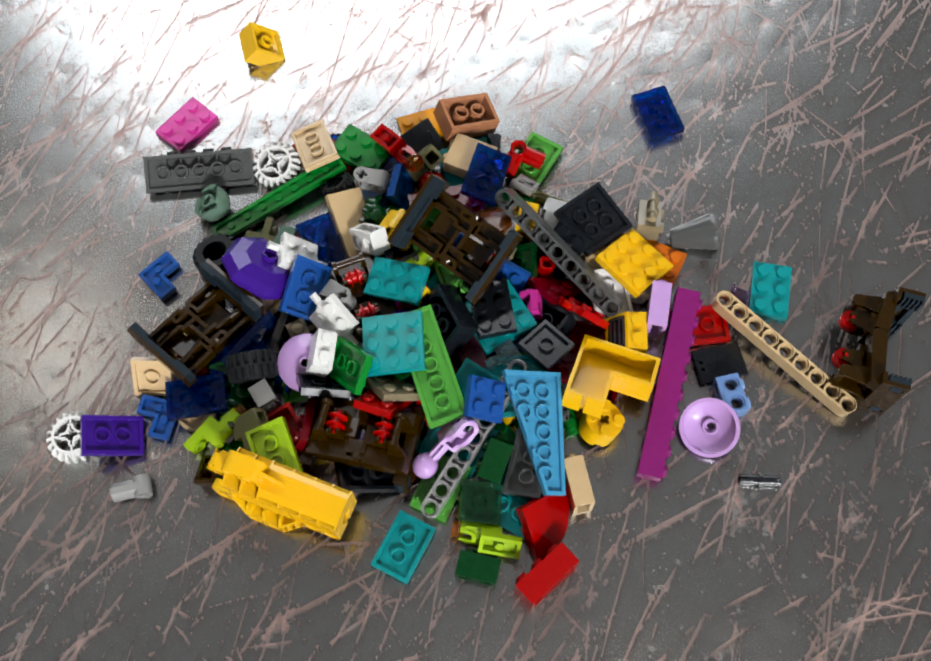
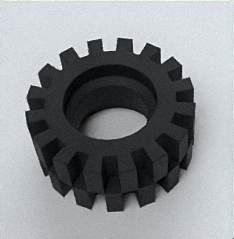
[321,172,356,196]

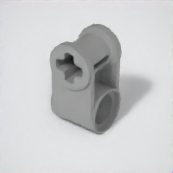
[353,166,390,194]
[318,279,357,311]

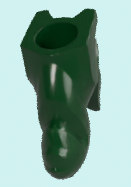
[359,195,399,225]
[216,379,255,417]

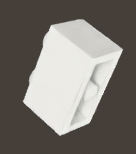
[306,328,338,378]

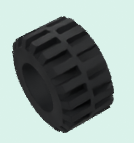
[192,233,235,275]
[225,349,279,384]

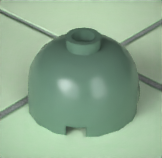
[195,184,230,222]

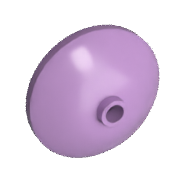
[277,334,314,392]
[679,397,741,458]

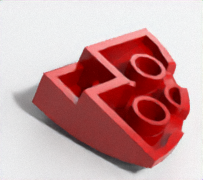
[515,488,570,562]

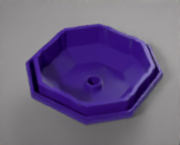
[221,237,290,300]

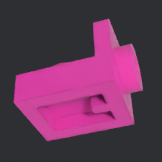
[519,289,543,320]

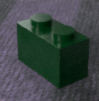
[475,435,515,485]
[455,548,501,587]

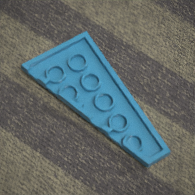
[501,369,566,496]

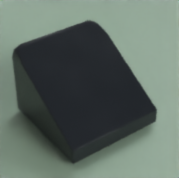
[487,133,501,159]

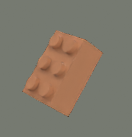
[433,92,500,142]

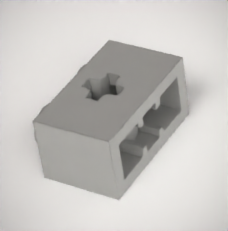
[247,378,283,414]

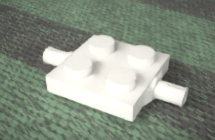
[266,232,328,271]
[309,292,359,345]

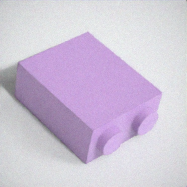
[646,280,672,340]

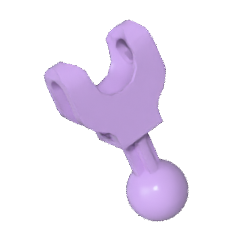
[412,417,479,479]

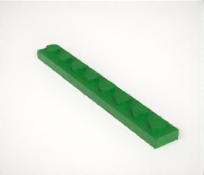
[211,158,347,237]

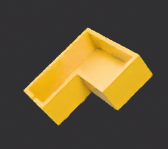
[562,334,661,418]

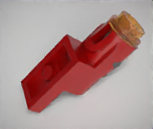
[370,123,423,172]

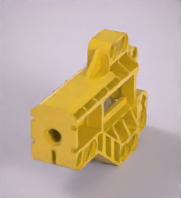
[206,447,357,540]

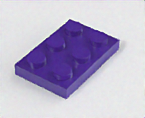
[80,415,144,456]

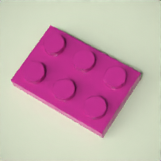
[155,97,219,154]

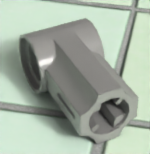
[110,474,153,502]

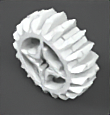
[253,141,301,190]
[46,411,93,464]

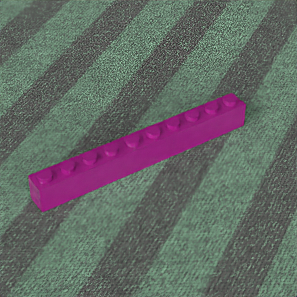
[635,287,703,482]

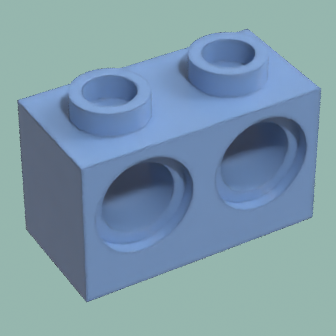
[712,373,751,417]

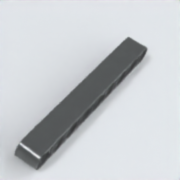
[495,188,624,317]

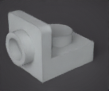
[509,174,540,197]

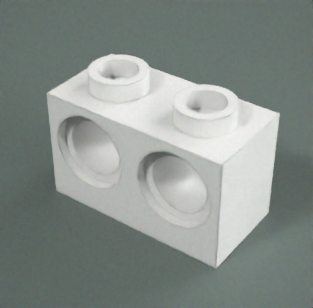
[349,222,391,256]

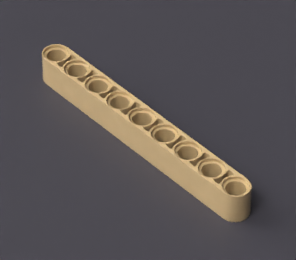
[711,290,857,417]

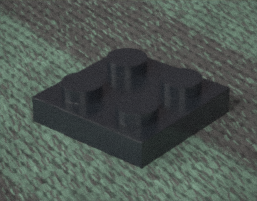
[518,319,575,372]

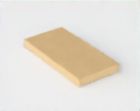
[325,187,372,258]

